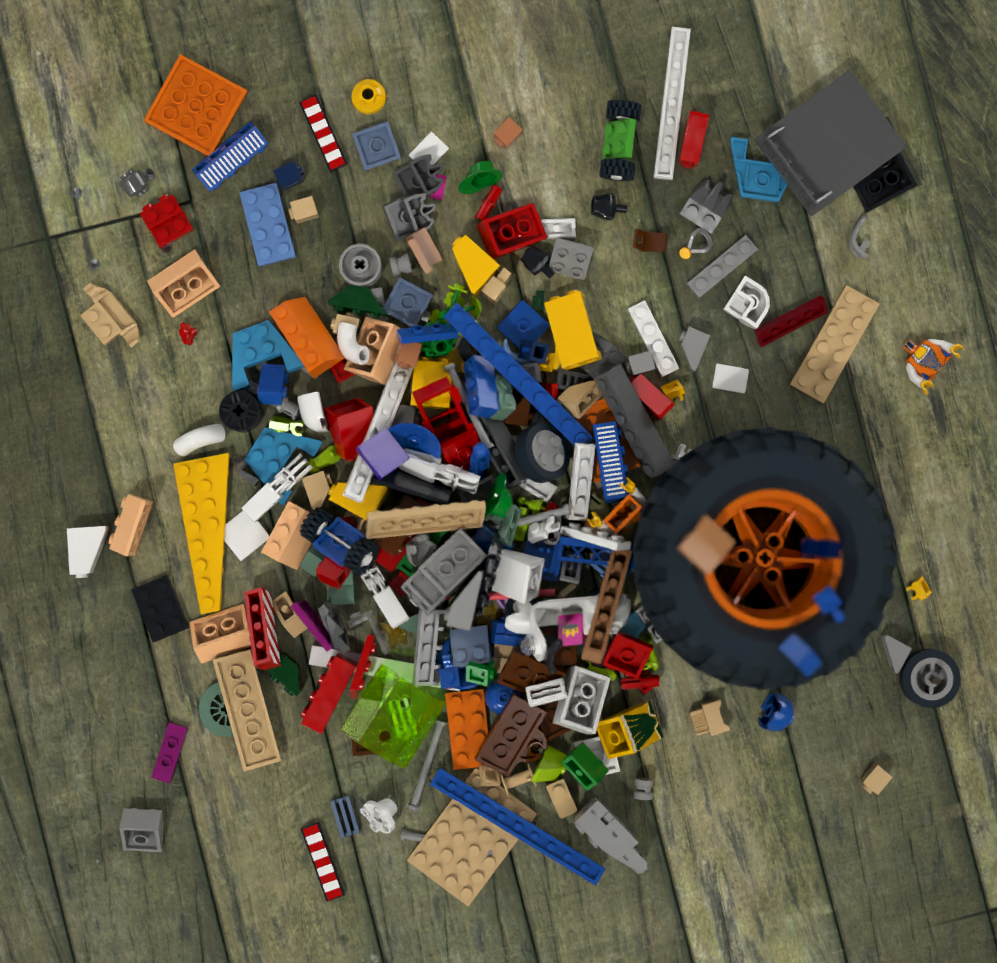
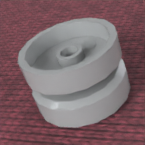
[339,244,383,288]

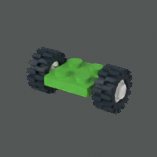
[599,99,641,181]

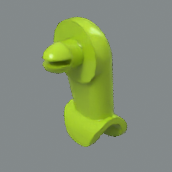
[306,446,341,474]
[638,633,659,672]
[580,659,617,681]

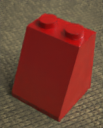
[323,398,374,461]

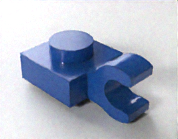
[813,586,845,624]
[439,654,461,690]

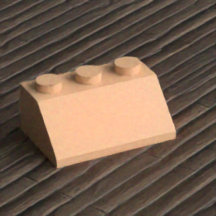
[147,249,220,318]
[344,317,401,385]
[109,494,153,556]
[261,501,312,570]
[189,603,251,664]

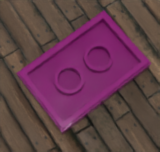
[290,598,333,652]

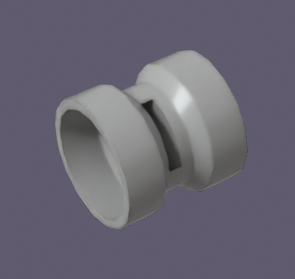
[389,254,412,277]
[633,778,654,800]

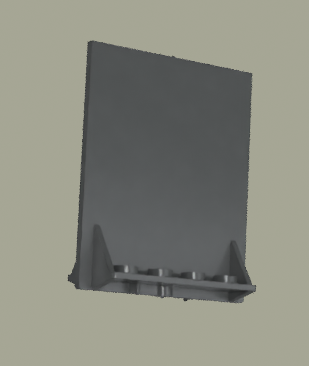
[755,69,907,216]

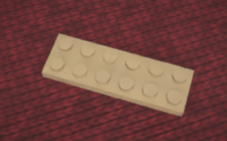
[790,285,879,404]
[366,500,486,539]
[213,649,281,772]

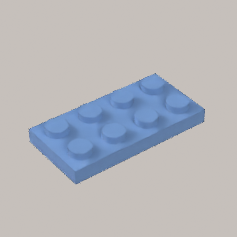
[239,183,296,267]

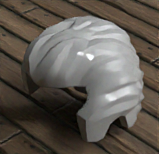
[406,533,437,567]

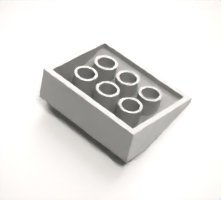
[444,570,483,631]

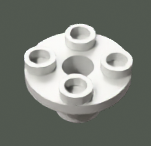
[360,798,398,834]

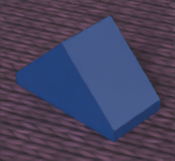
[778,633,822,677]

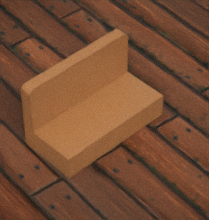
[405,227,442,274]

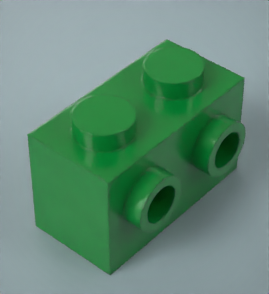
[561,742,609,791]

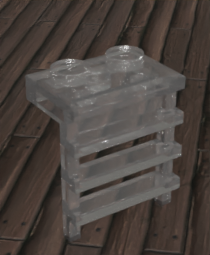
[347,608,390,655]

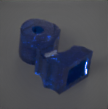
[801,538,842,559]

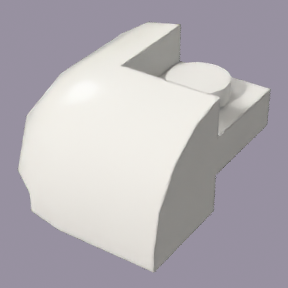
[723,276,770,329]
[297,392,329,432]

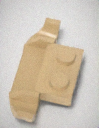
[80,283,140,348]

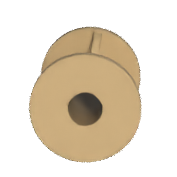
[500,762,537,796]

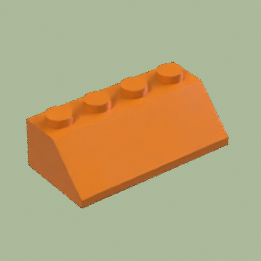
[269,297,345,378]

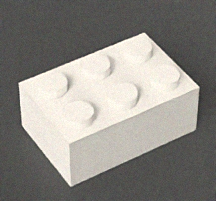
[552,666,611,735]

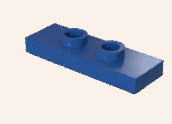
[397,323,458,344]

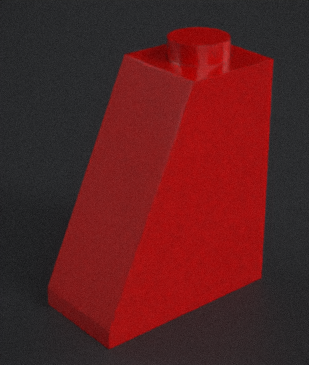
[678,111,709,169]
[629,373,675,420]

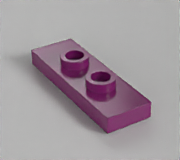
[151,722,188,784]

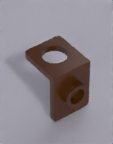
[633,229,667,252]

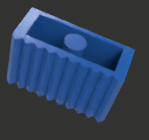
[258,364,289,405]

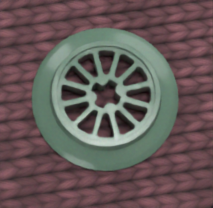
[199,682,233,737]

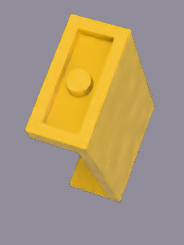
[544,290,602,371]

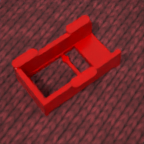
[411,376,478,453]

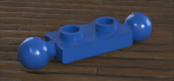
[470,442,490,481]

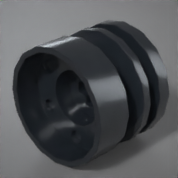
[219,391,264,433]

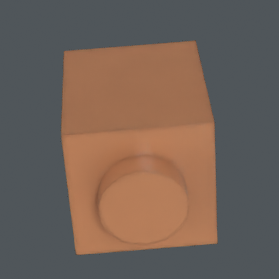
[493,117,523,150]
[393,341,422,370]

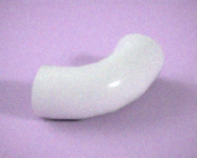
[337,322,370,365]
[173,423,225,456]

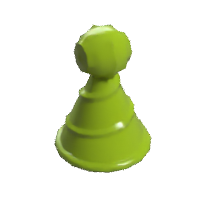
[516,496,546,514]

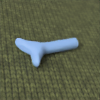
[502,339,533,365]

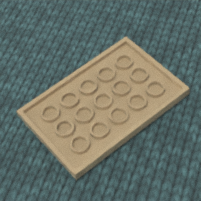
[407,767,537,907]

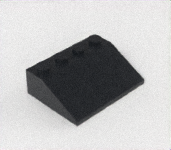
[853,116,923,213]
[372,467,453,505]

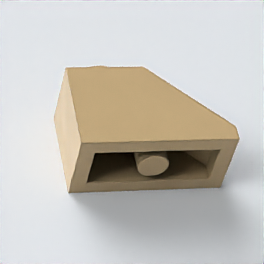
[557,380,602,419]
[302,471,333,510]
[272,591,308,638]
[545,776,578,819]

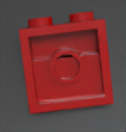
[140,194,194,249]
[602,631,654,679]

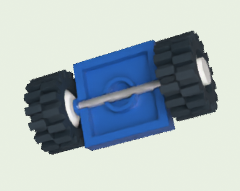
[300,507,379,575]

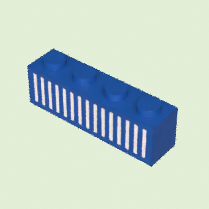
[192,121,269,192]
[593,421,629,504]

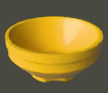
[351,79,386,115]

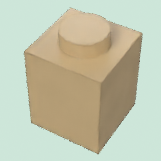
[288,196,319,224]
[860,763,893,795]

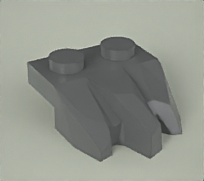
[392,154,444,200]
[680,179,733,234]
[382,193,436,242]
[580,332,627,380]
[318,601,350,654]

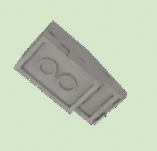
[401,528,488,616]
[574,795,648,875]

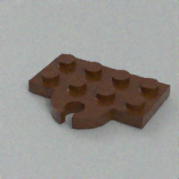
[474,693,547,777]

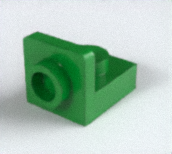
[466,660,497,687]

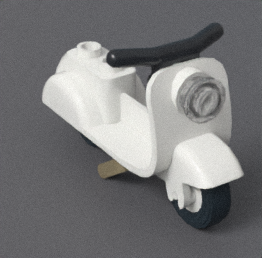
[505,583,631,674]

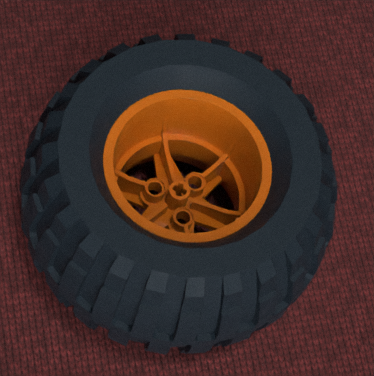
[632,427,898,690]

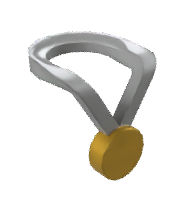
[679,228,713,259]

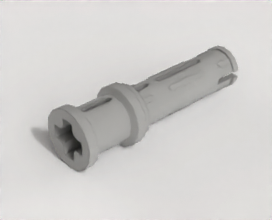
[245,381,300,421]

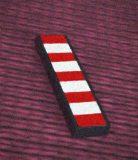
[299,95,348,173]
[301,822,345,902]

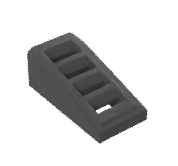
[556,369,593,391]

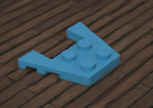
[730,137,787,203]
[232,320,305,392]
[244,427,323,506]

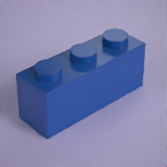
[463,355,499,418]

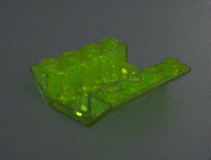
[340,663,446,768]

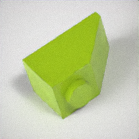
[531,745,567,783]

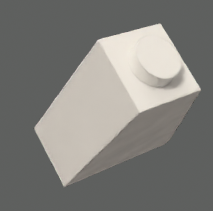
[67,526,110,578]

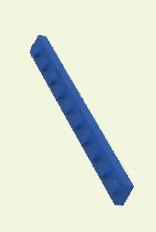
[443,303,594,446]
[430,767,606,886]

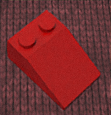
[477,202,548,260]

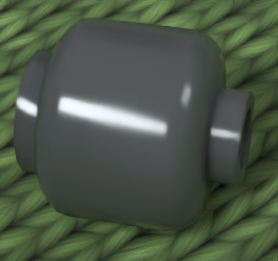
[120,168,149,198]

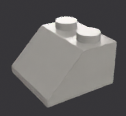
[119,808,164,852]

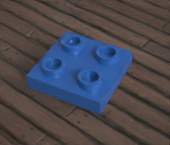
[524,536,565,582]

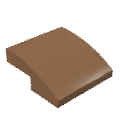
[677,515,735,575]

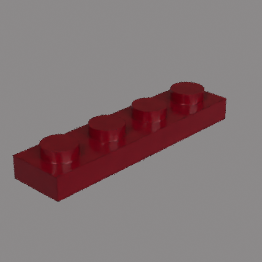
[753,295,828,347]

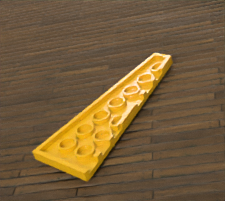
[173,453,230,614]

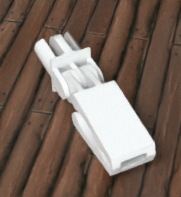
[399,448,480,494]
[241,453,313,523]
[360,562,410,629]

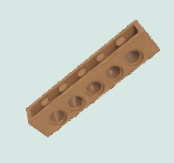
[581,550,632,664]

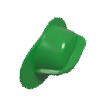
[458,160,502,194]
[485,473,512,518]

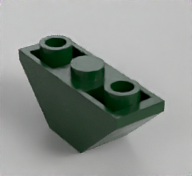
[327,285,388,319]
[263,652,301,696]

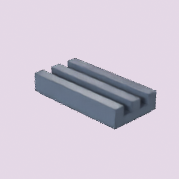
[330,795,360,838]

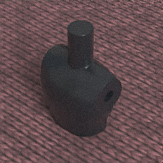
[591,194,627,220]
[520,245,555,279]

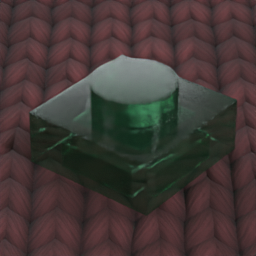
[532,291,544,312]

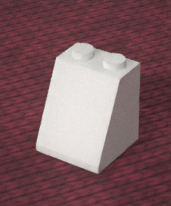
[491,548,545,604]

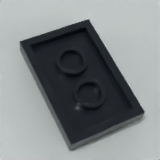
[131,575,190,643]

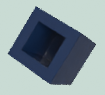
[273,161,305,191]
[517,339,549,364]

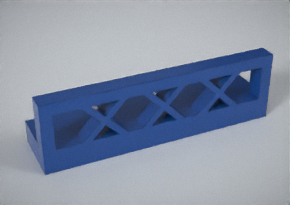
[557,537,634,569]

